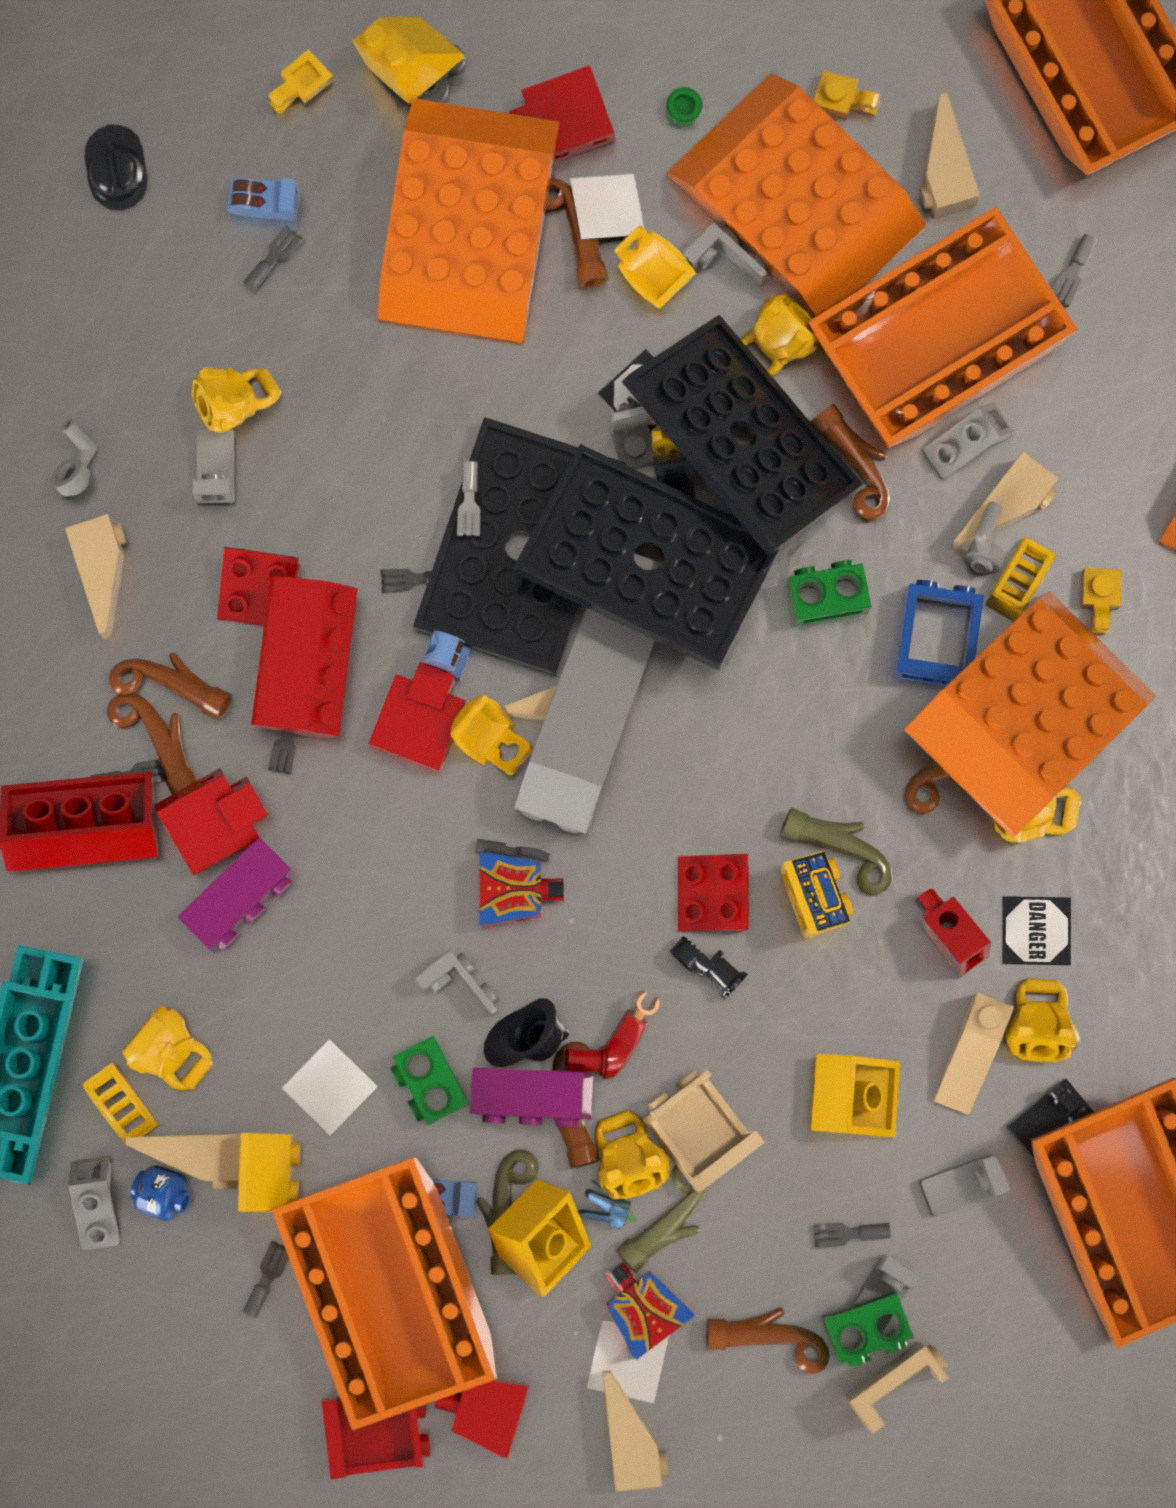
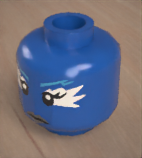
[130,1165,191,1221]

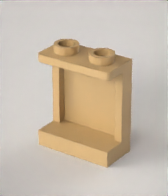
[642,1069,765,1193]
[844,1342,948,1434]

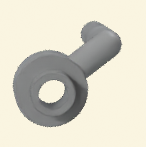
[51,419,97,496]
[966,502,1006,575]

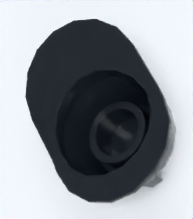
[85,125,147,210]
[483,998,569,1067]

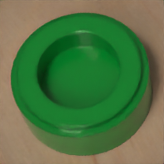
[666,87,703,127]

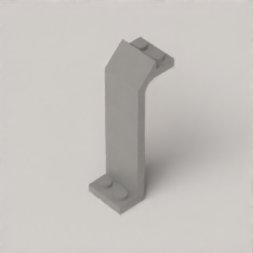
[514,554,662,834]

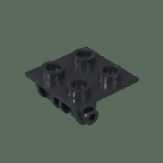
[1008,1078,1094,1159]

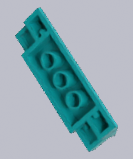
[0,945,84,1185]

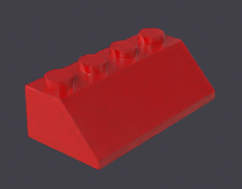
[251,576,358,738]
[0,771,158,872]

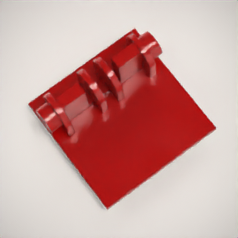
[217,547,301,626]
[678,854,749,932]

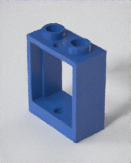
[893,580,984,685]

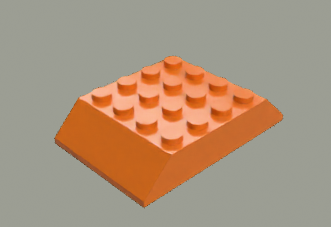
[985,0,1176,176]
[667,73,927,319]
[378,98,560,343]
[807,206,1078,448]
[904,591,1157,838]
[1032,1077,1176,1348]
[272,1157,497,1430]

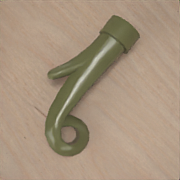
[780,807,893,895]
[477,1150,538,1275]
[615,1165,708,1273]

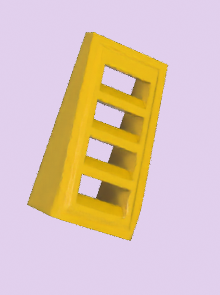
[986,536,1057,622]
[81,1063,159,1148]

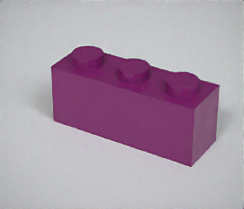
[178,837,294,951]
[470,1068,593,1127]

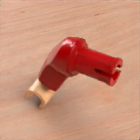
[565,991,660,1079]

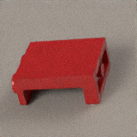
[321,1396,431,1480]

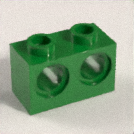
[787,560,872,626]
[390,1036,469,1125]
[823,1291,914,1368]

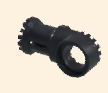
[669,936,748,999]

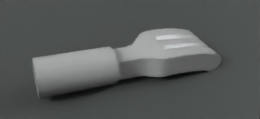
[1052,234,1097,307]
[457,461,481,536]

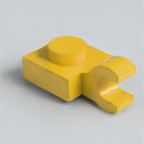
[268,49,333,114]
[814,70,880,119]
[1081,567,1122,634]

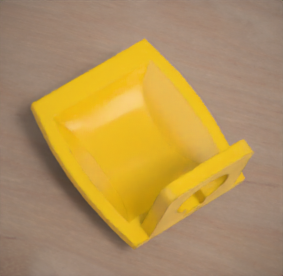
[614,225,696,309]
[450,694,533,775]

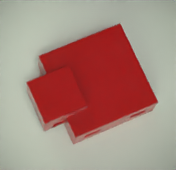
[509,65,616,163]
[368,662,467,774]
[154,768,268,875]

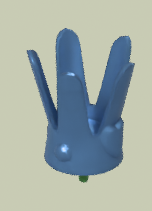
[578,1179,636,1230]

